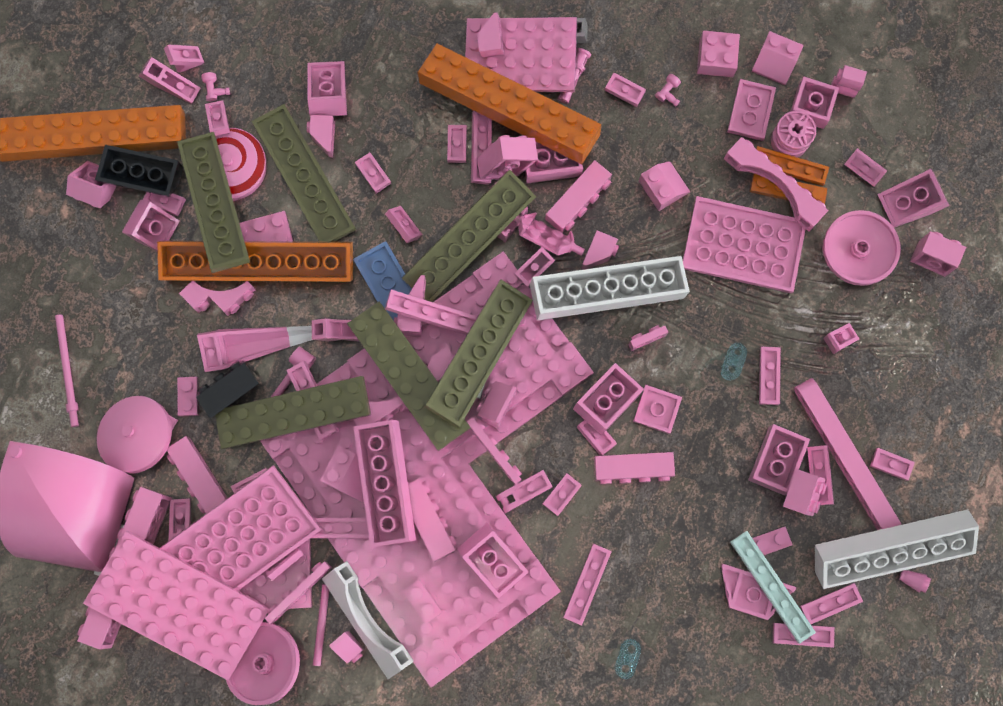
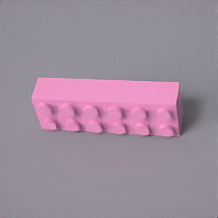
[353,420,416,547]

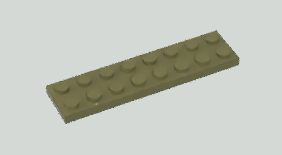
[252,104,356,242]
[177,132,250,273]
[401,169,536,302]
[424,279,533,428]
[347,301,471,451]
[215,376,371,449]

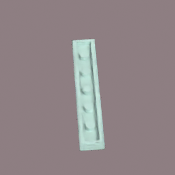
[730,531,816,644]

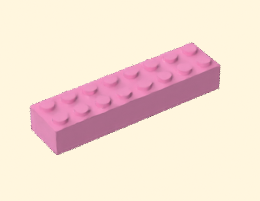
[77,487,172,650]

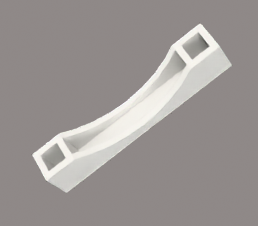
[322,561,414,679]

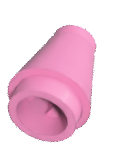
[899,570,931,593]

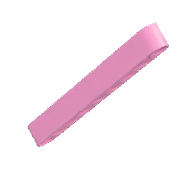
[794,378,902,530]

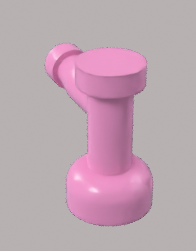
[201,72,230,102]
[655,74,681,107]

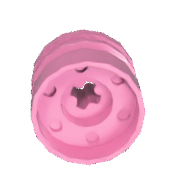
[771,111,816,157]

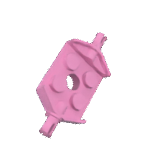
[513,212,585,256]

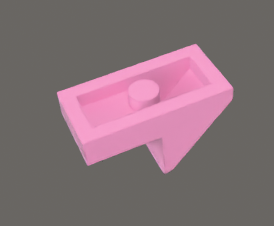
[164,45,204,73]
[824,323,859,354]

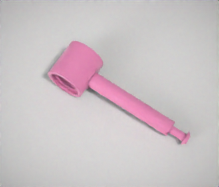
[271,346,316,397]

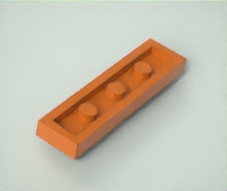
[756,146,829,186]
[750,174,828,204]

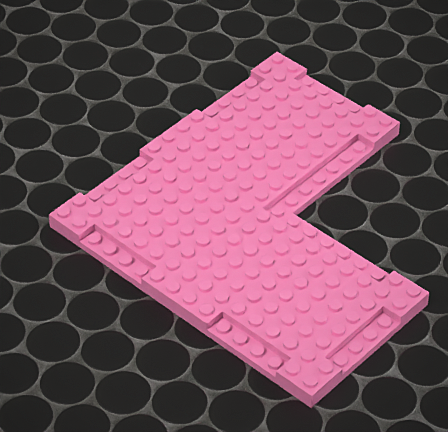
[260,251,594,687]

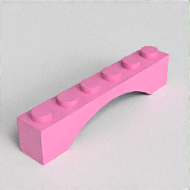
[724,137,829,232]
[353,347,454,426]

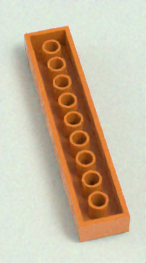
[418,43,601,164]
[0,105,186,162]
[157,241,353,282]

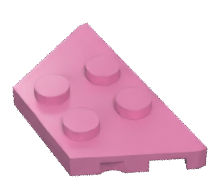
[721,564,796,620]

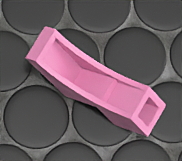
[179,281,256,316]
[312,318,360,342]

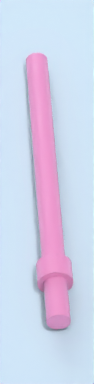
[55,315,79,427]

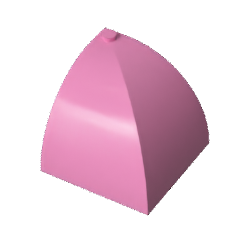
[0,441,134,572]

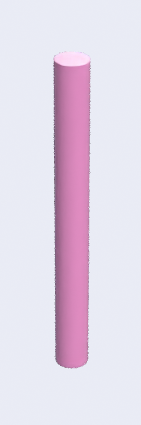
[313,585,329,666]

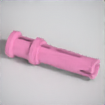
[558,48,591,104]

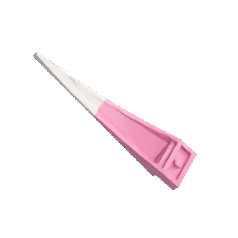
[197,326,312,372]

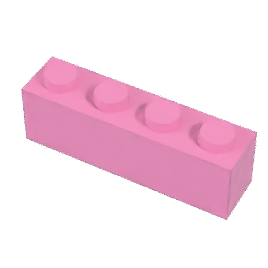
[545,160,612,233]
[167,436,228,514]
[594,452,675,485]
[408,478,457,562]

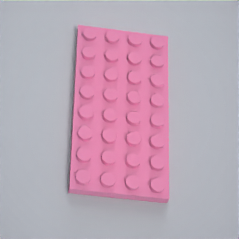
[160,465,322,590]
[83,531,269,680]

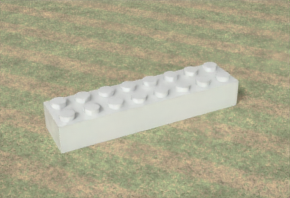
[529,256,690,320]
[815,510,979,589]

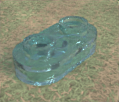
[721,343,747,380]
[615,639,641,679]

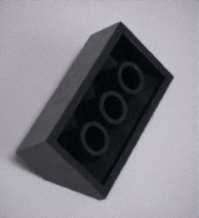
[95,145,184,197]

